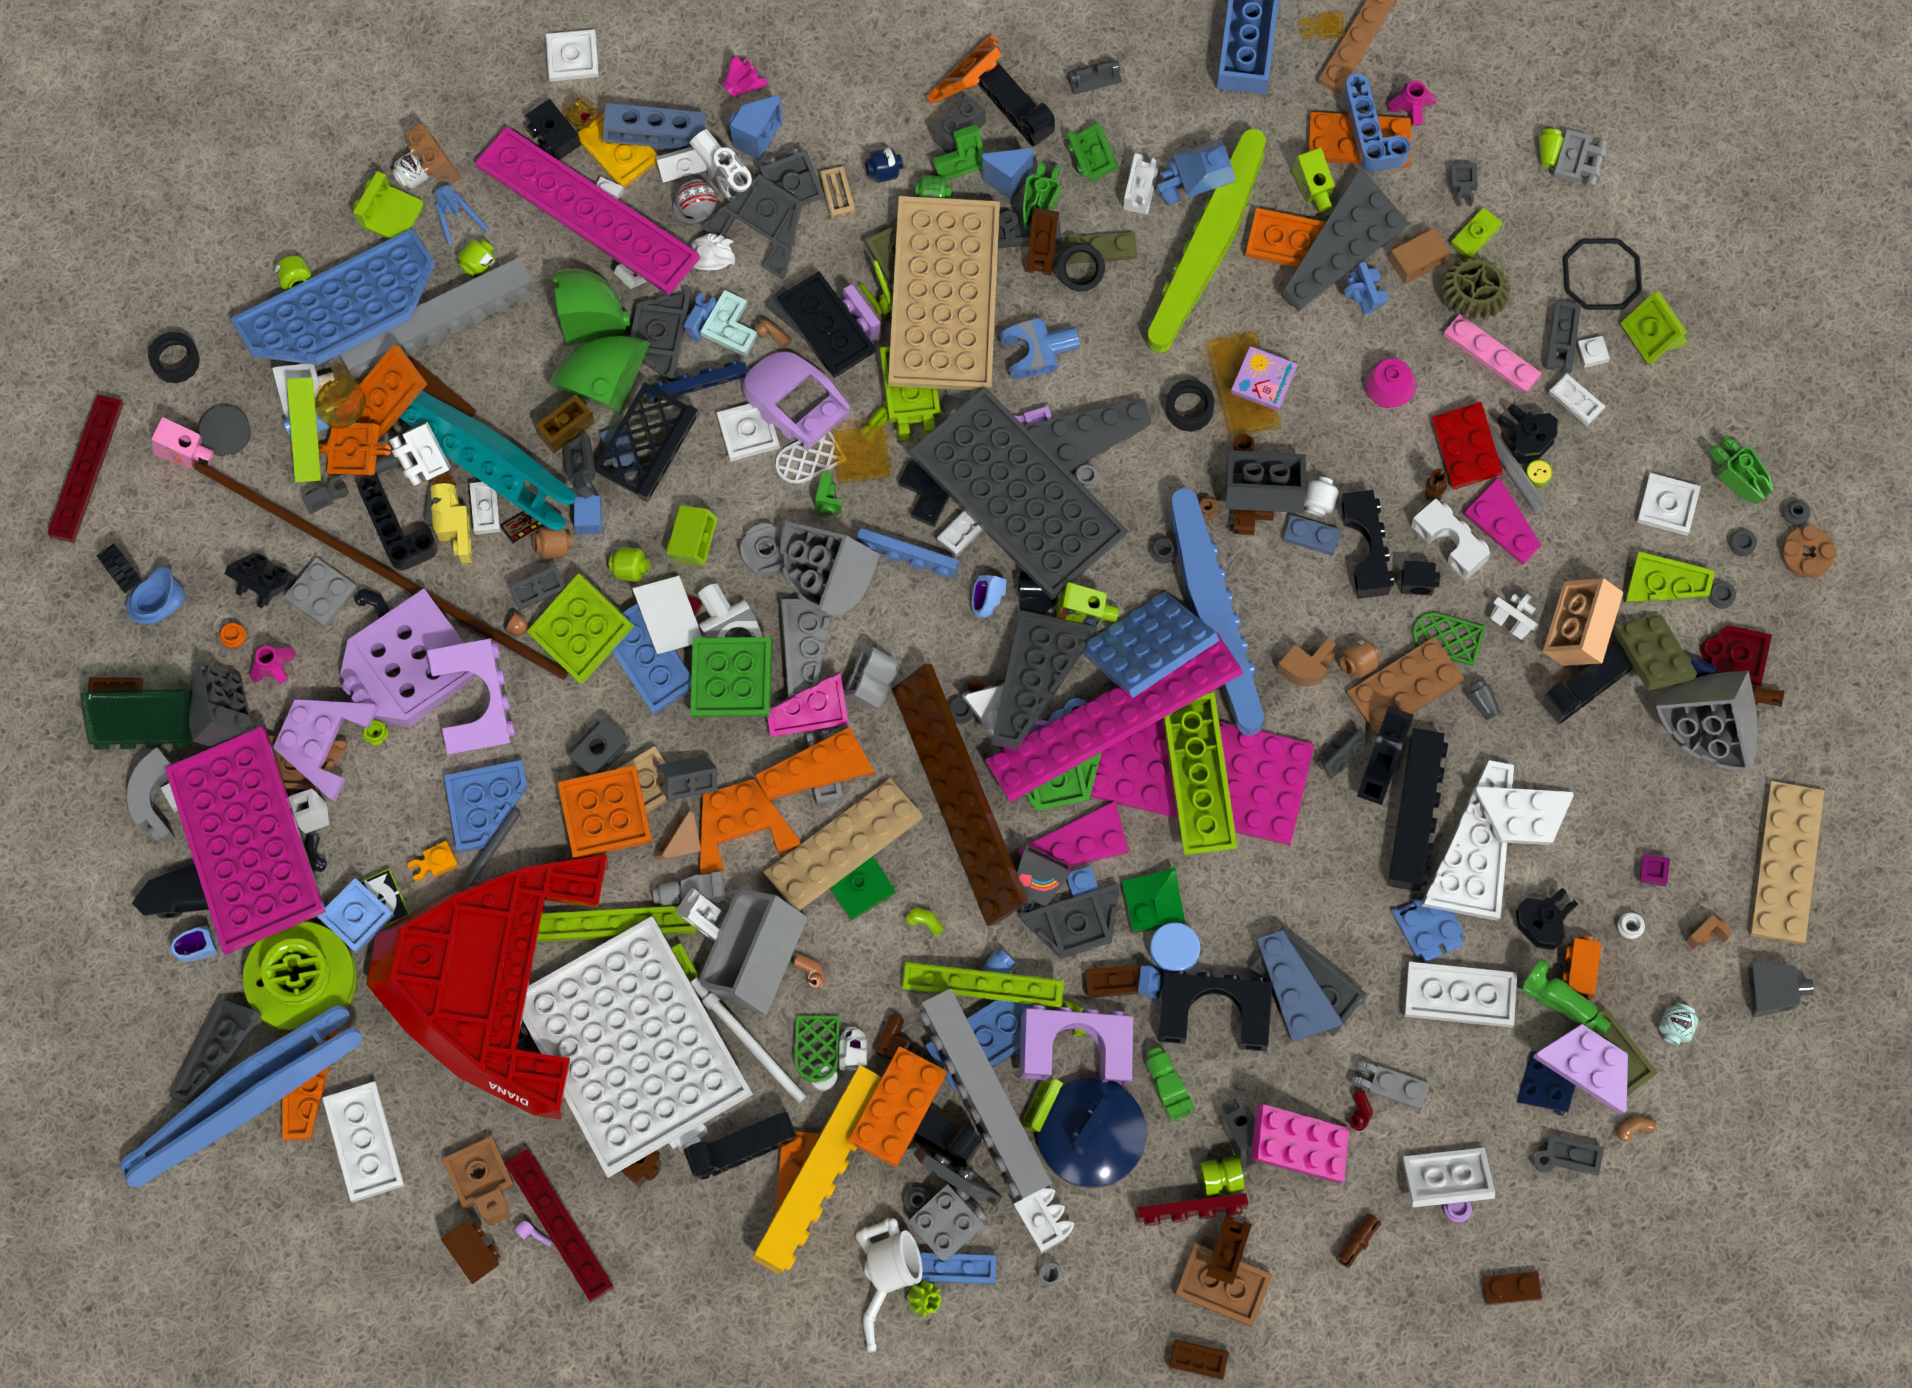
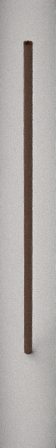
[194,461,569,680]

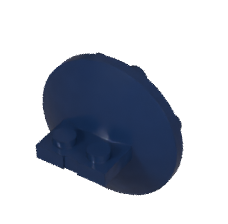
[1037,1078,1147,1188]

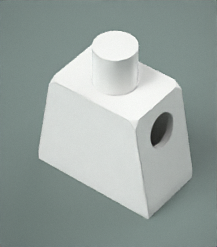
[272,364,337,418]

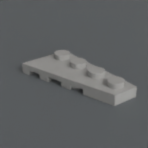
[781,599,830,698]

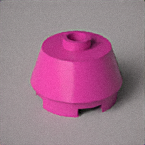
[1365,358,1417,408]

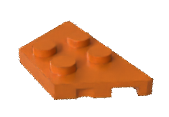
[925,33,1002,104]

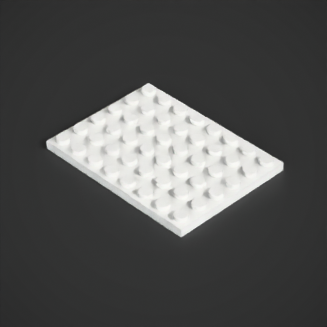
[523,916,753,1178]

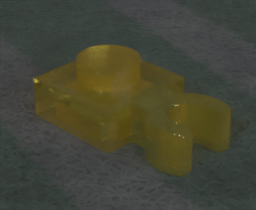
[1300,12,1345,40]

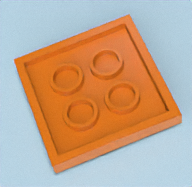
[557,765,653,859]

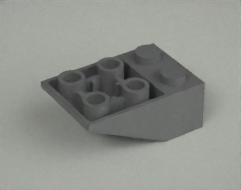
[188,662,253,747]

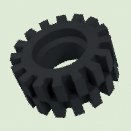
[97,543,142,593]

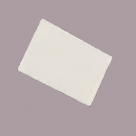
[632,576,703,654]

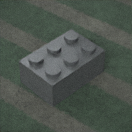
[1225,450,1306,513]

